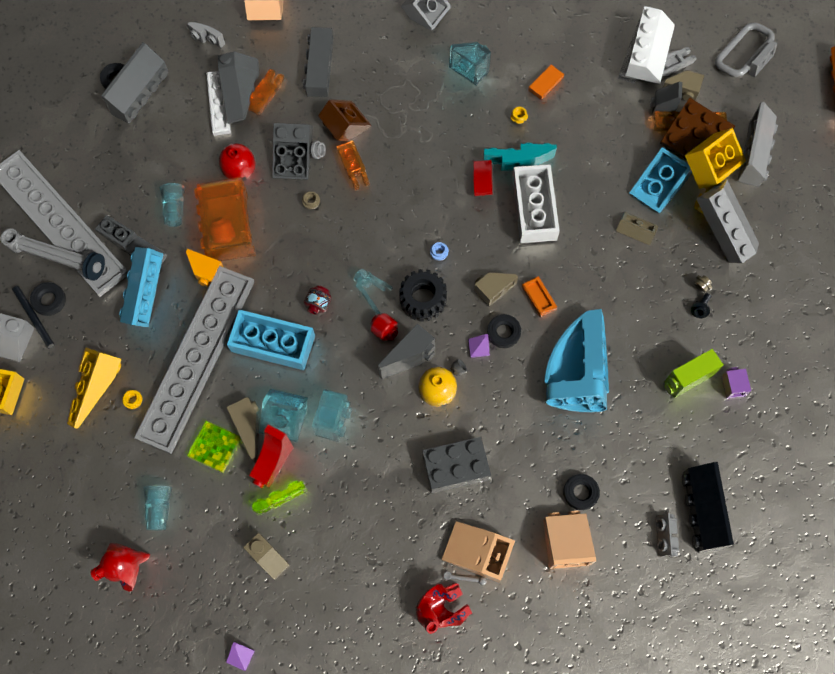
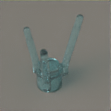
[354,269,393,314]

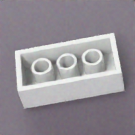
[512,164,560,243]

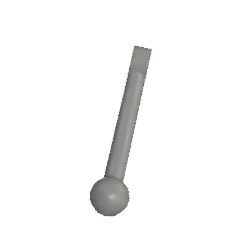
[444,572,487,585]

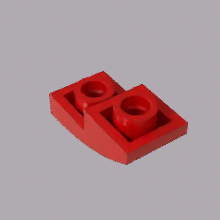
[474,160,493,196]

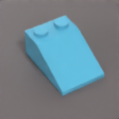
[630,147,692,213]

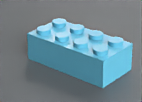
[227,310,315,370]

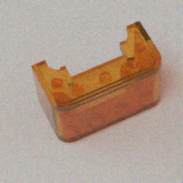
[194,177,256,261]

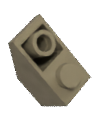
[663,70,704,101]

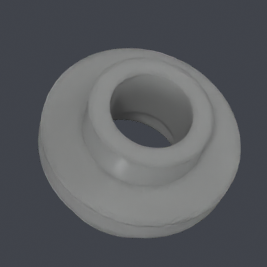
[310,141,326,159]

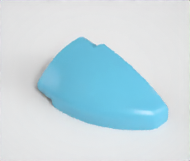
[545,309,609,412]

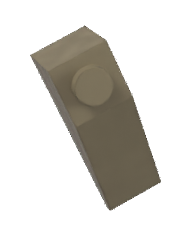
[227,397,260,463]

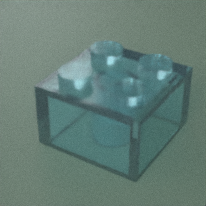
[312,389,352,442]

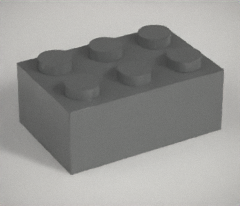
[423,437,491,493]

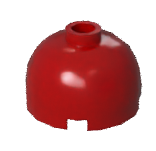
[219,143,256,181]

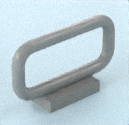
[715,23,778,77]

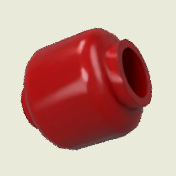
[370,313,399,341]

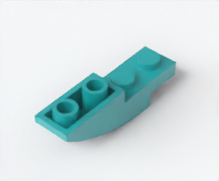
[483,142,557,171]

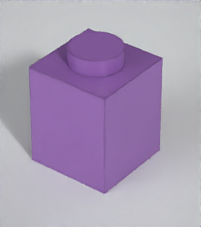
[721,367,751,399]

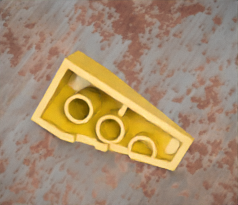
[67,347,121,429]

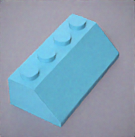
[119,247,163,327]

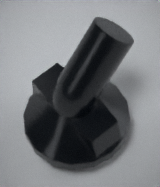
[691,293,712,319]

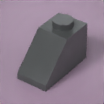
[650,82,682,117]

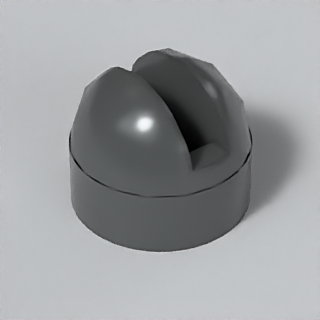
[450,359,467,376]

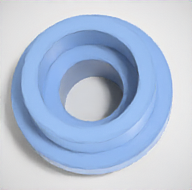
[430,242,449,261]

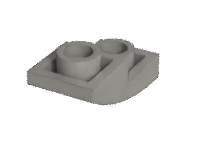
[188,22,225,48]

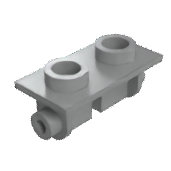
[656,513,680,557]

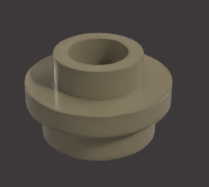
[302,191,320,209]
[694,275,712,292]

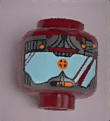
[304,285,332,315]

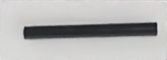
[12,286,55,348]

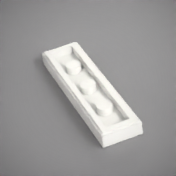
[207,71,231,136]

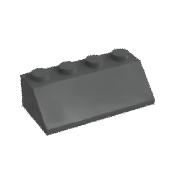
[101,42,169,124]

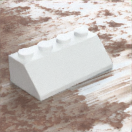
[625,6,675,84]

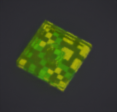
[187,421,241,473]

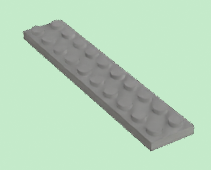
[0,150,128,297]
[134,266,255,454]

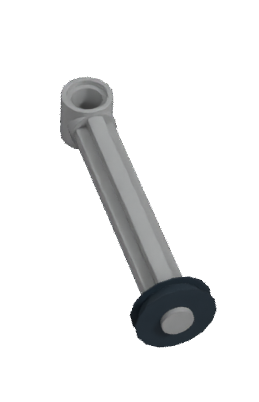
[0,228,105,281]

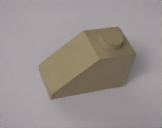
[474,272,518,306]
[243,533,289,580]

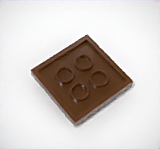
[660,98,735,160]

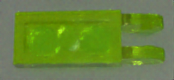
[252,481,308,515]

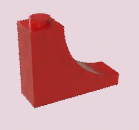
[249,424,294,489]

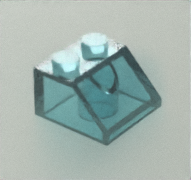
[449,42,491,86]
[259,389,308,442]

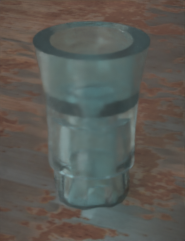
[160,183,186,227]
[143,486,172,530]

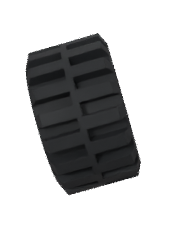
[399,269,447,322]

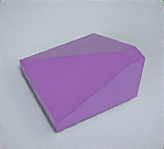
[468,334,490,358]
[226,642,255,671]

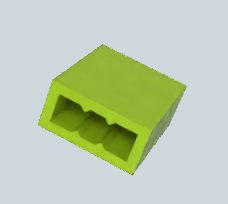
[664,349,724,398]

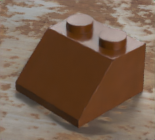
[318,100,372,141]

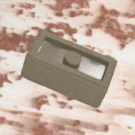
[616,212,658,245]

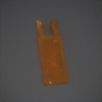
[248,69,284,115]
[336,141,370,190]

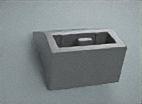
[272,123,313,180]

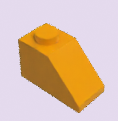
[186,249,224,287]

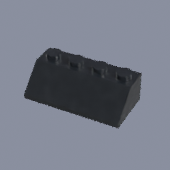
[682,462,734,552]

